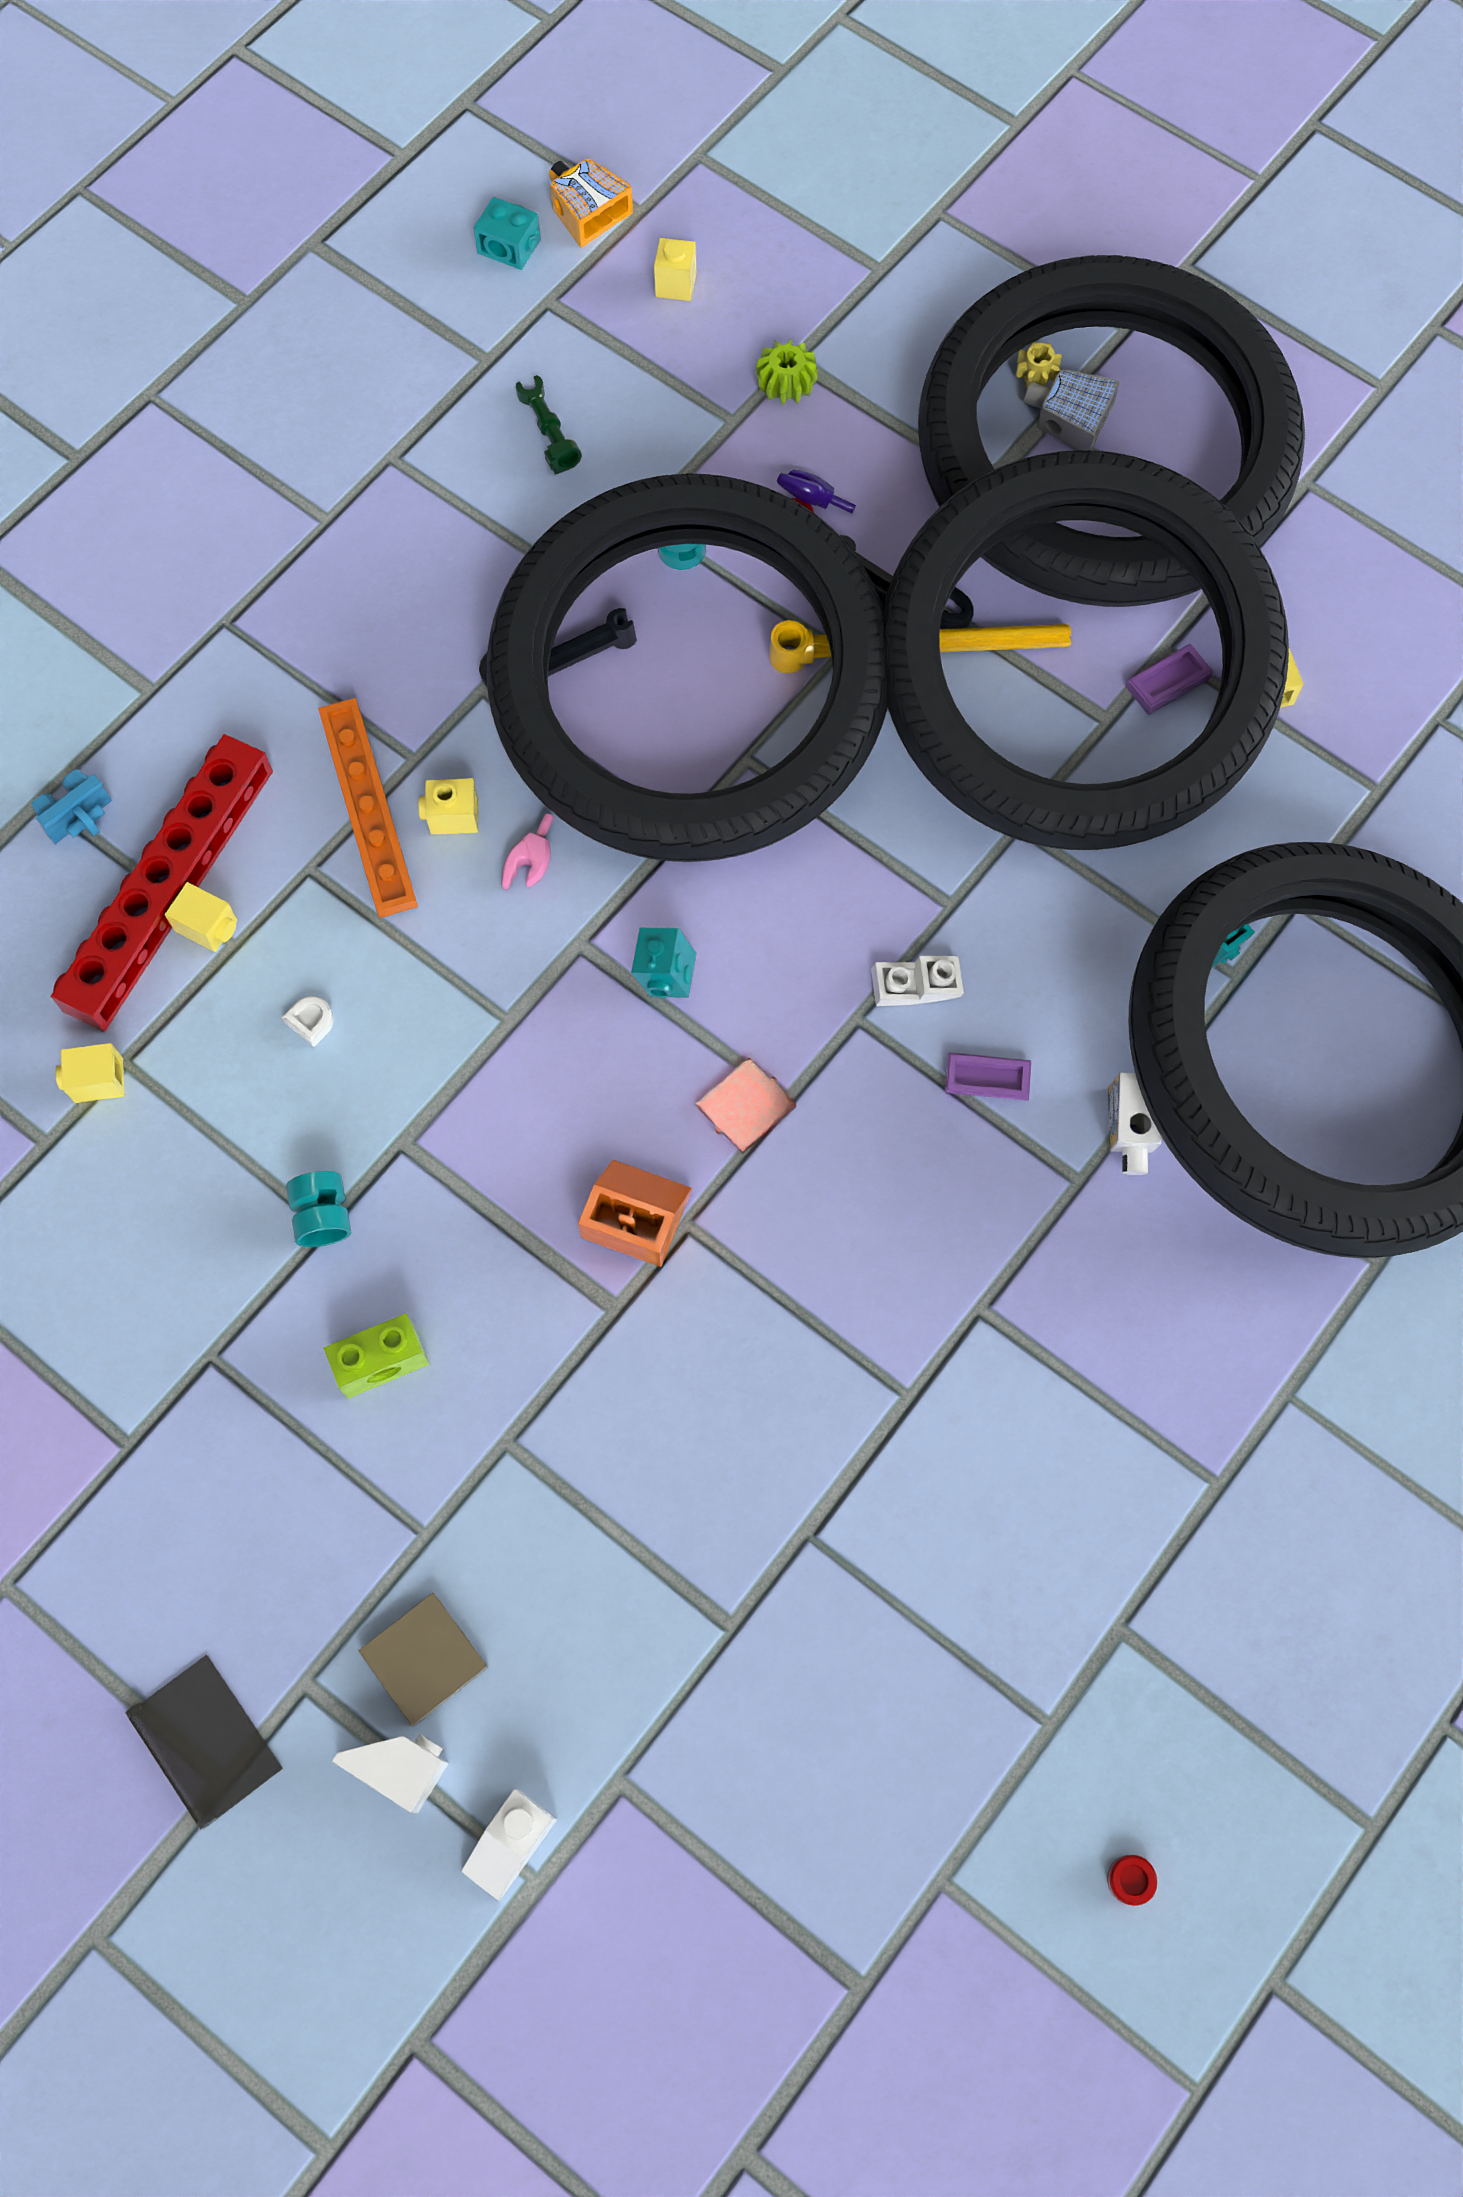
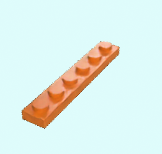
[318,698,418,918]

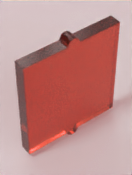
[696,1057,796,1154]

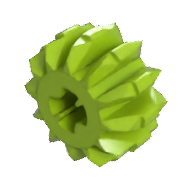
[756,338,818,405]

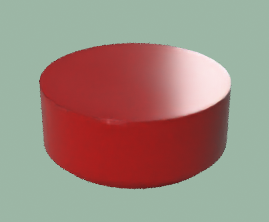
[1107,1855,1158,1906]

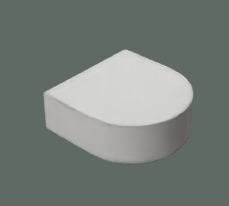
[281,996,334,1047]

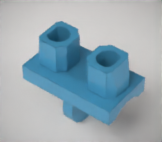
[32,769,112,844]

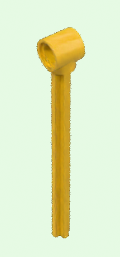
[769,620,1071,674]

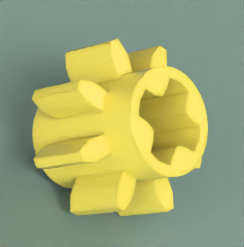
[1016,342,1062,388]

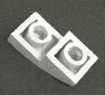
[871,956,964,1006]

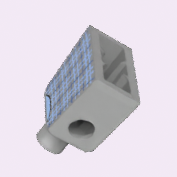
[1024,369,1120,450]

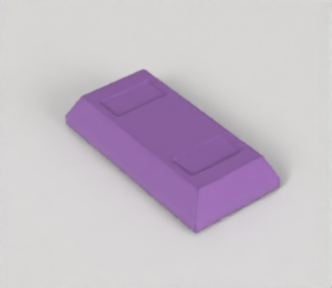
[945,1052,1031,1101]

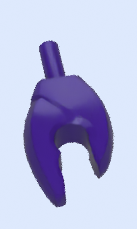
[777,470,856,514]

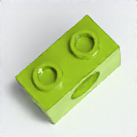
[323,1313,430,1399]

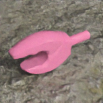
[501,813,554,890]

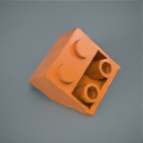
[578,1160,692,1267]

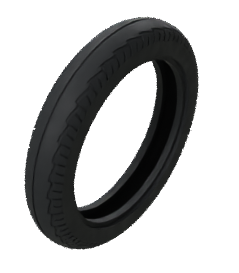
[918,255,1305,607]
[883,450,1289,850]
[487,473,888,862]
[1128,842,1463,1258]

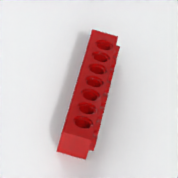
[50,734,273,1033]

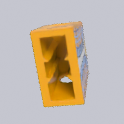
[549,159,633,248]

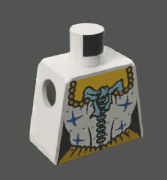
[1108,1072,1162,1175]

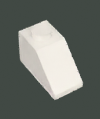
[332,1734,449,1814]
[461,1789,557,1901]

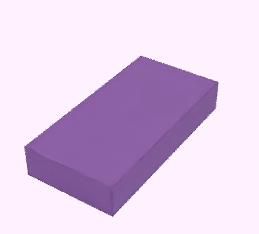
[1125,644,1213,715]

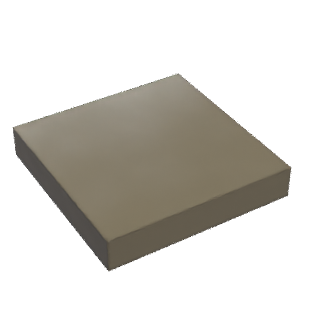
[358,1593,488,1727]

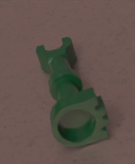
[516,375,582,475]

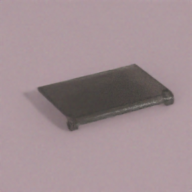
[125,1655,283,1830]

